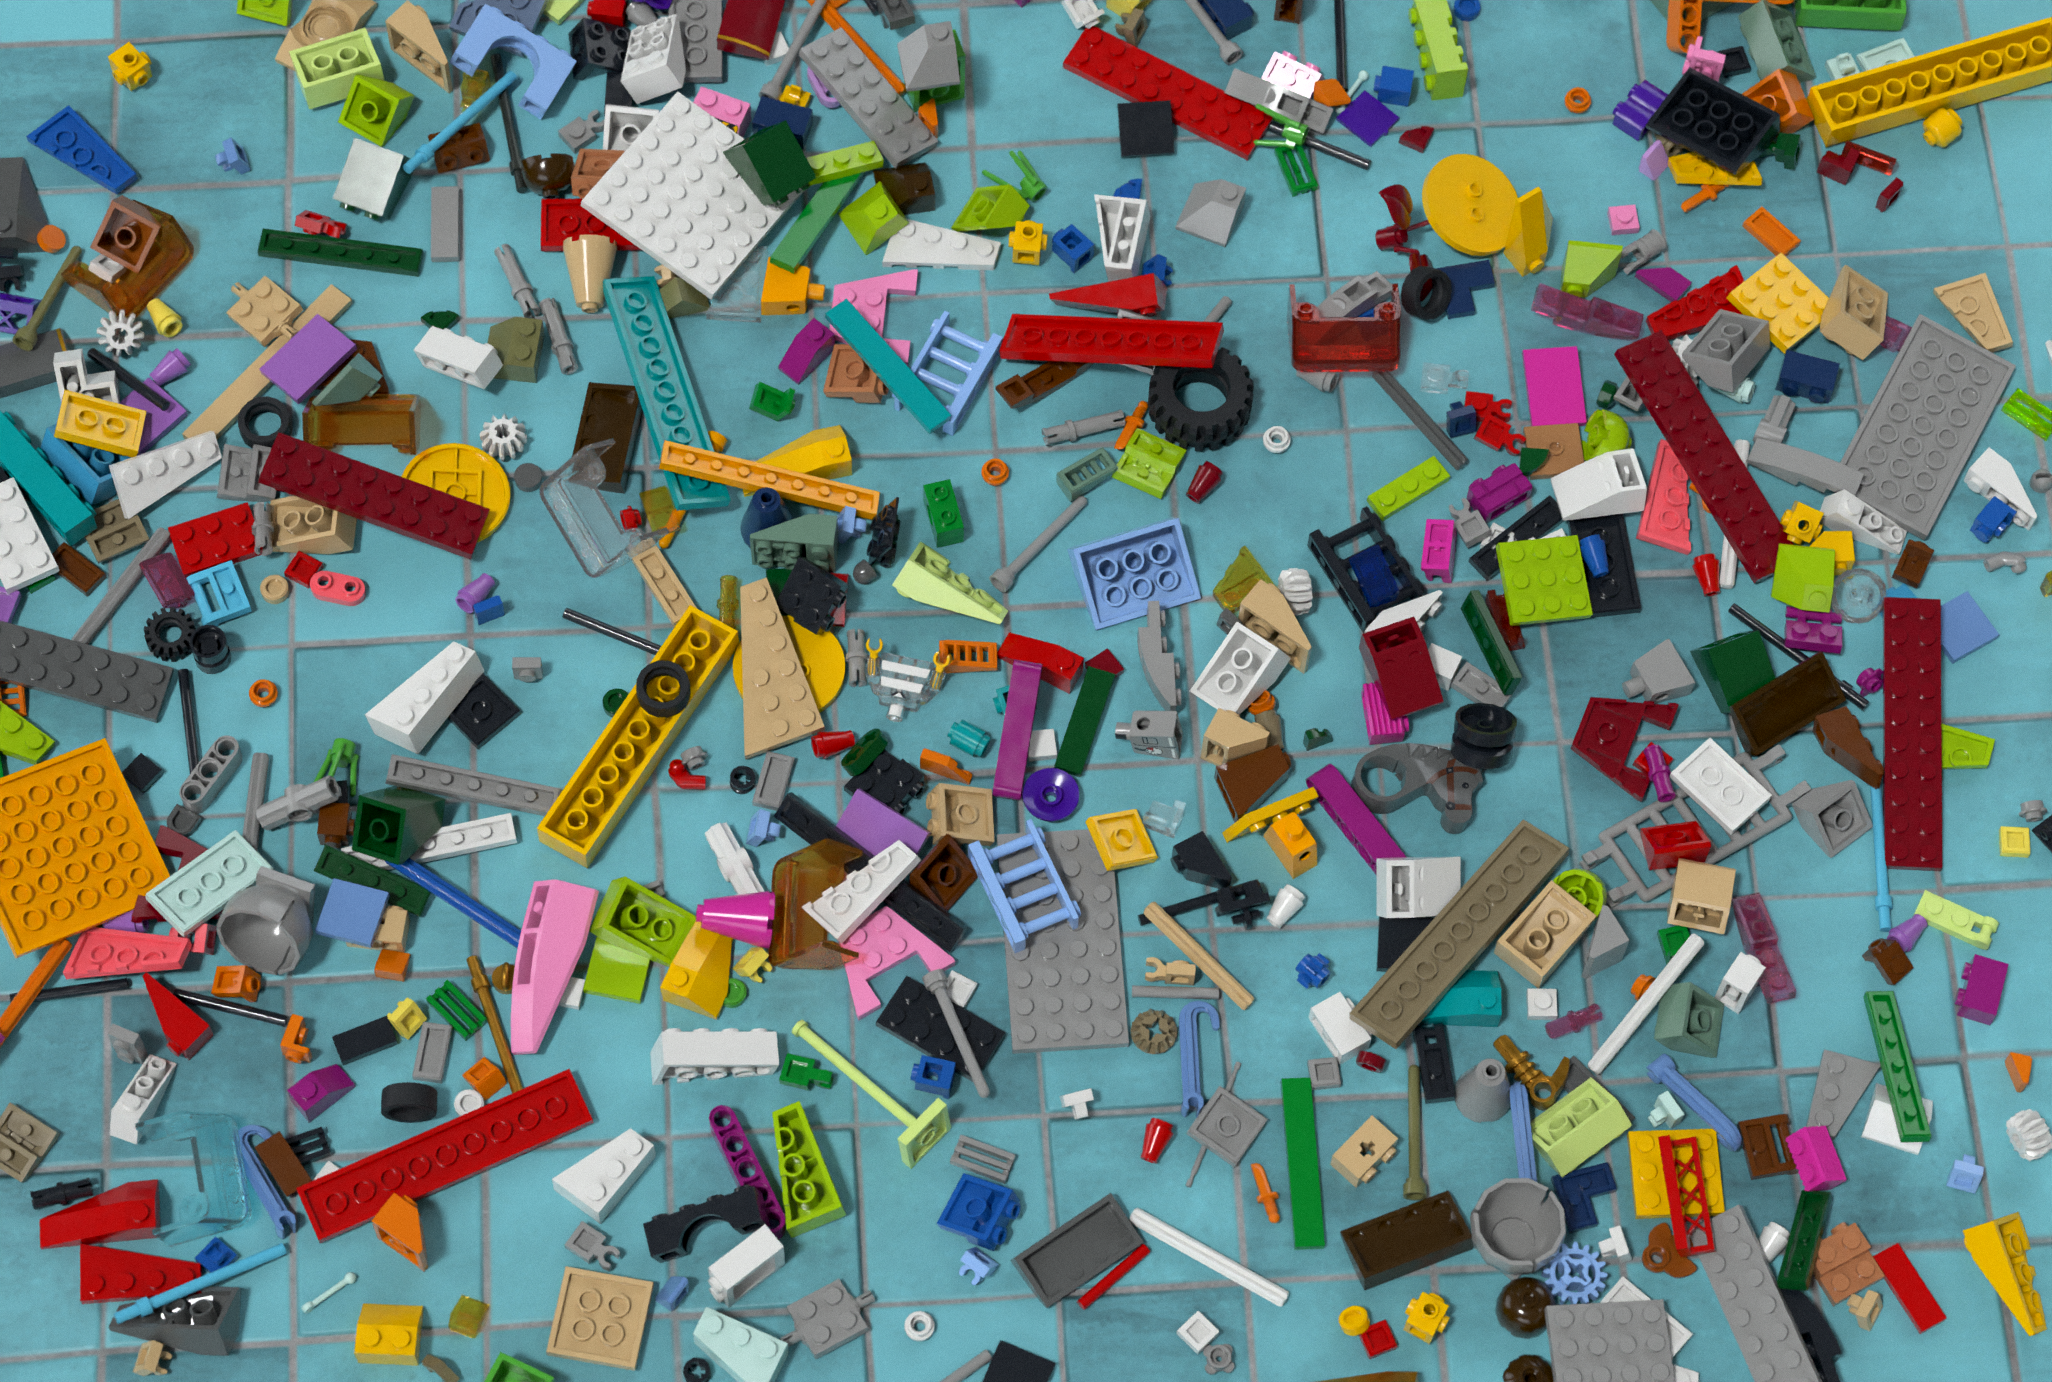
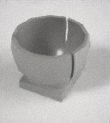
[216,866,315,975]
[1470,1178,1566,1281]

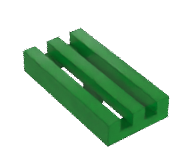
[1274,144,1318,197]
[426,979,487,1041]

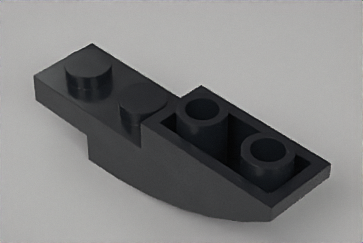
[1780,1289,1842,1382]

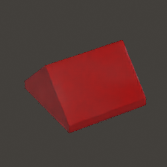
[1640,821,1711,870]

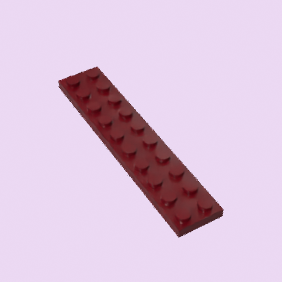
[1614,330,1794,584]
[1883,597,1942,871]

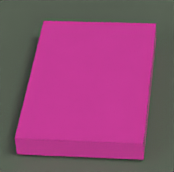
[1522,346,1587,426]

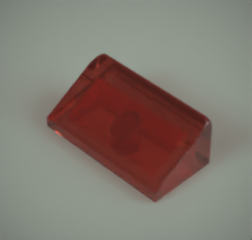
[1841,140,1897,176]

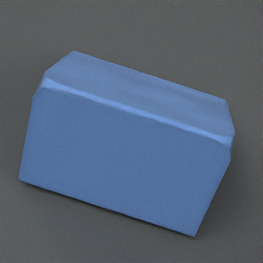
[655,1276,689,1312]

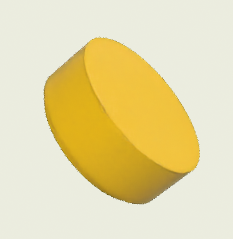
[1339,1306,1370,1336]

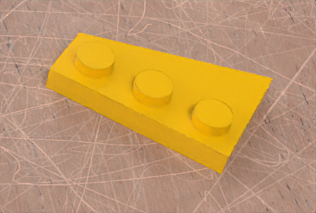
[1668,152,1762,186]
[1222,787,1319,843]

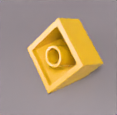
[354,1303,424,1366]

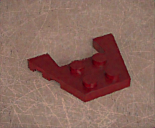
[1571,697,1679,802]
[131,825,224,923]

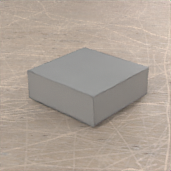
[1307,1057,1341,1091]

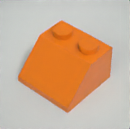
[1742,69,1814,138]
[372,1193,428,1272]

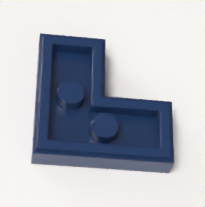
[1436,260,1495,319]
[1551,1162,1617,1234]

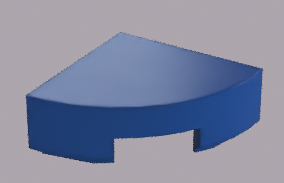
[1113,179,1142,199]

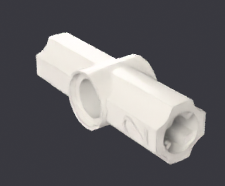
[705,822,764,895]

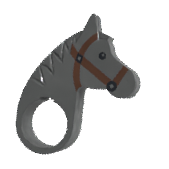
[1351,743,1486,834]

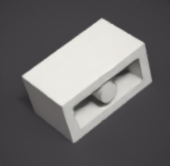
[1714,952,1766,1014]
[1309,992,1372,1065]

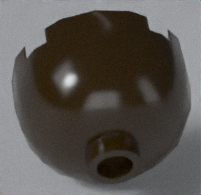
[521,153,575,199]
[1495,1277,1556,1339]

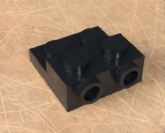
[776,557,849,635]
[844,749,925,814]

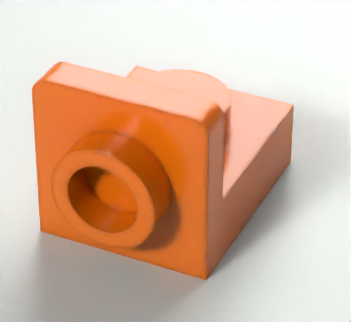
[211,965,261,1002]
[280,1014,312,1063]

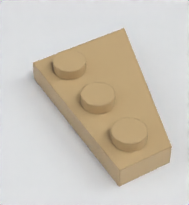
[1933,273,2013,352]

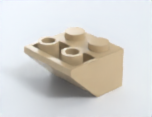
[1200,708,1270,766]
[1667,858,1736,934]

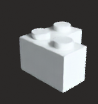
[53,349,120,404]

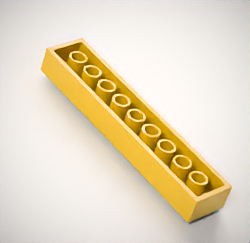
[1807,17,2052,147]
[537,605,739,869]

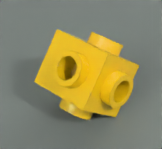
[108,42,152,91]
[1008,220,1048,265]
[1780,500,1824,545]
[1403,1292,1450,1344]

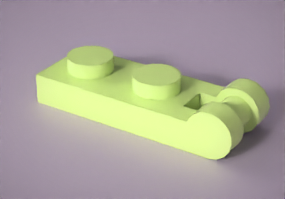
[1913,890,1999,950]

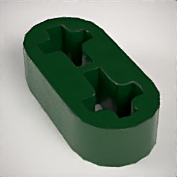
[841,728,888,776]

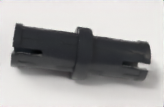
[30,1177,94,1210]

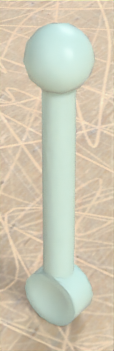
[1334,70,1369,113]
[301,1272,356,1314]

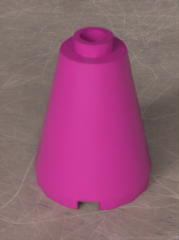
[696,891,775,949]

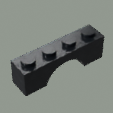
[643,1185,770,1263]

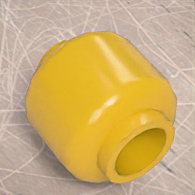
[1922,108,1963,148]

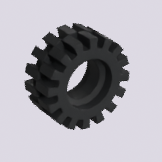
[144,607,196,662]

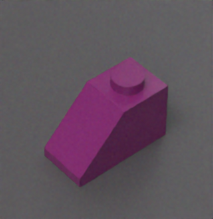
[778,318,835,385]
[287,1064,356,1123]

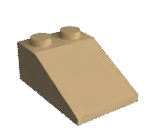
[385,0,453,94]
[1820,265,1888,360]
[270,496,357,554]
[1238,579,1312,674]
[1494,880,1596,989]

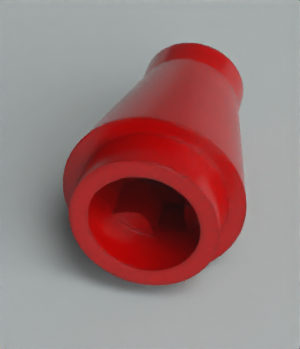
[1692,554,1720,597]
[811,730,855,759]
[1140,1118,1173,1164]

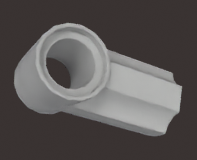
[1752,395,1796,443]

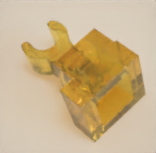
[460,69,491,113]

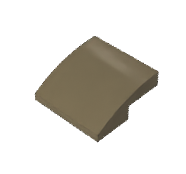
[85,499,150,564]
[0,1102,61,1183]

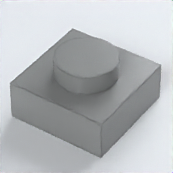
[512,657,543,682]

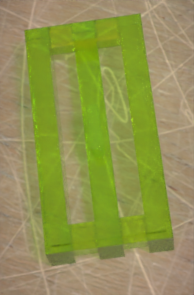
[2001,388,2052,441]

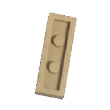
[632,545,697,627]

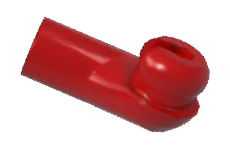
[668,759,706,790]

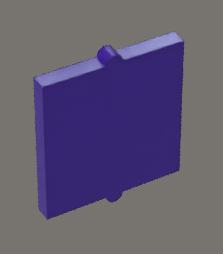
[1336,90,1400,147]

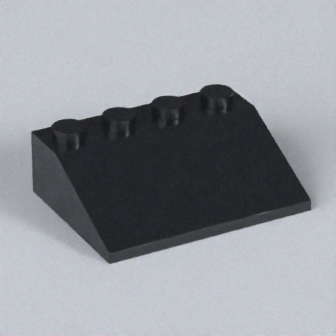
[1645,67,1780,175]

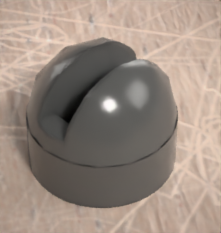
[853,559,877,584]

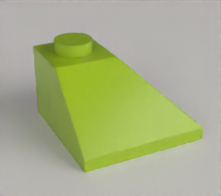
[338,74,415,147]
[838,182,909,256]
[951,184,1030,231]
[1560,240,1623,298]
[1771,543,1835,613]

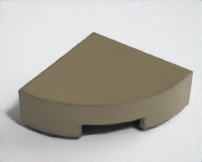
[421,1354,460,1382]

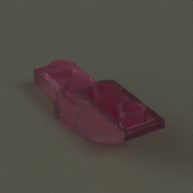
[1531,283,1644,340]
[1732,892,1796,1004]

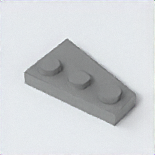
[1806,1049,1881,1140]

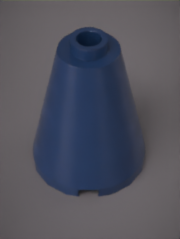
[740,487,794,549]

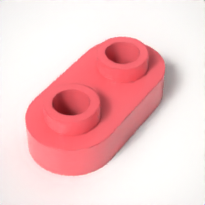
[310,571,366,606]

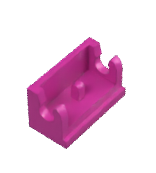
[1421,519,1457,583]

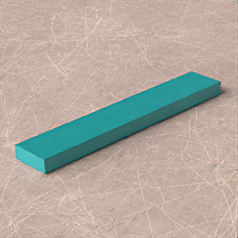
[825,298,951,434]

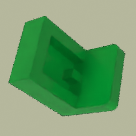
[749,382,796,421]
[1657,926,1696,965]

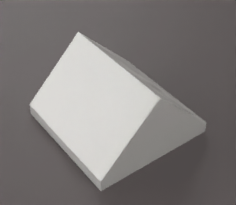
[603,104,660,150]
[1861,1083,1933,1155]

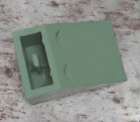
[750,513,839,572]

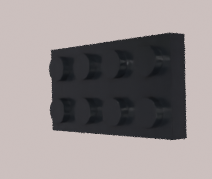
[876,975,1006,1082]

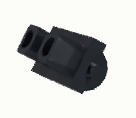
[1215,879,1270,930]

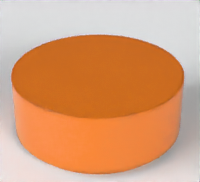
[37,225,66,253]

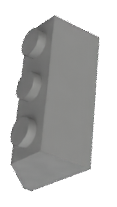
[1682,309,1770,392]

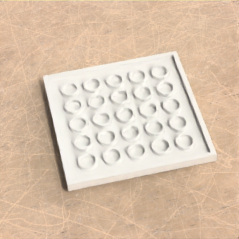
[581,92,804,300]

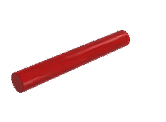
[1077,1244,1150,1310]

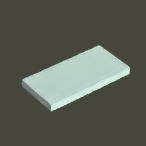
[146,830,273,937]

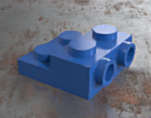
[937,1173,1021,1251]

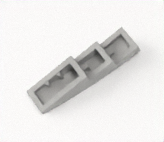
[1746,438,1865,496]

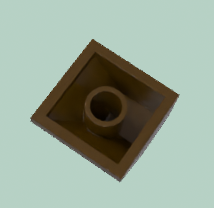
[873,162,935,215]

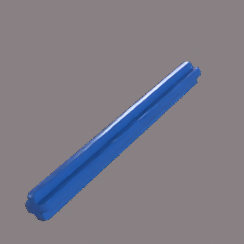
[385,858,521,949]

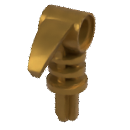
[1493,1035,1569,1110]

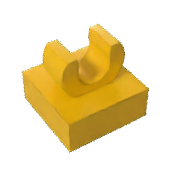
[779,84,811,108]

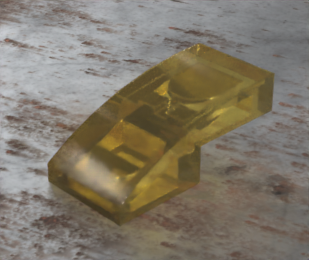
[639,486,680,538]

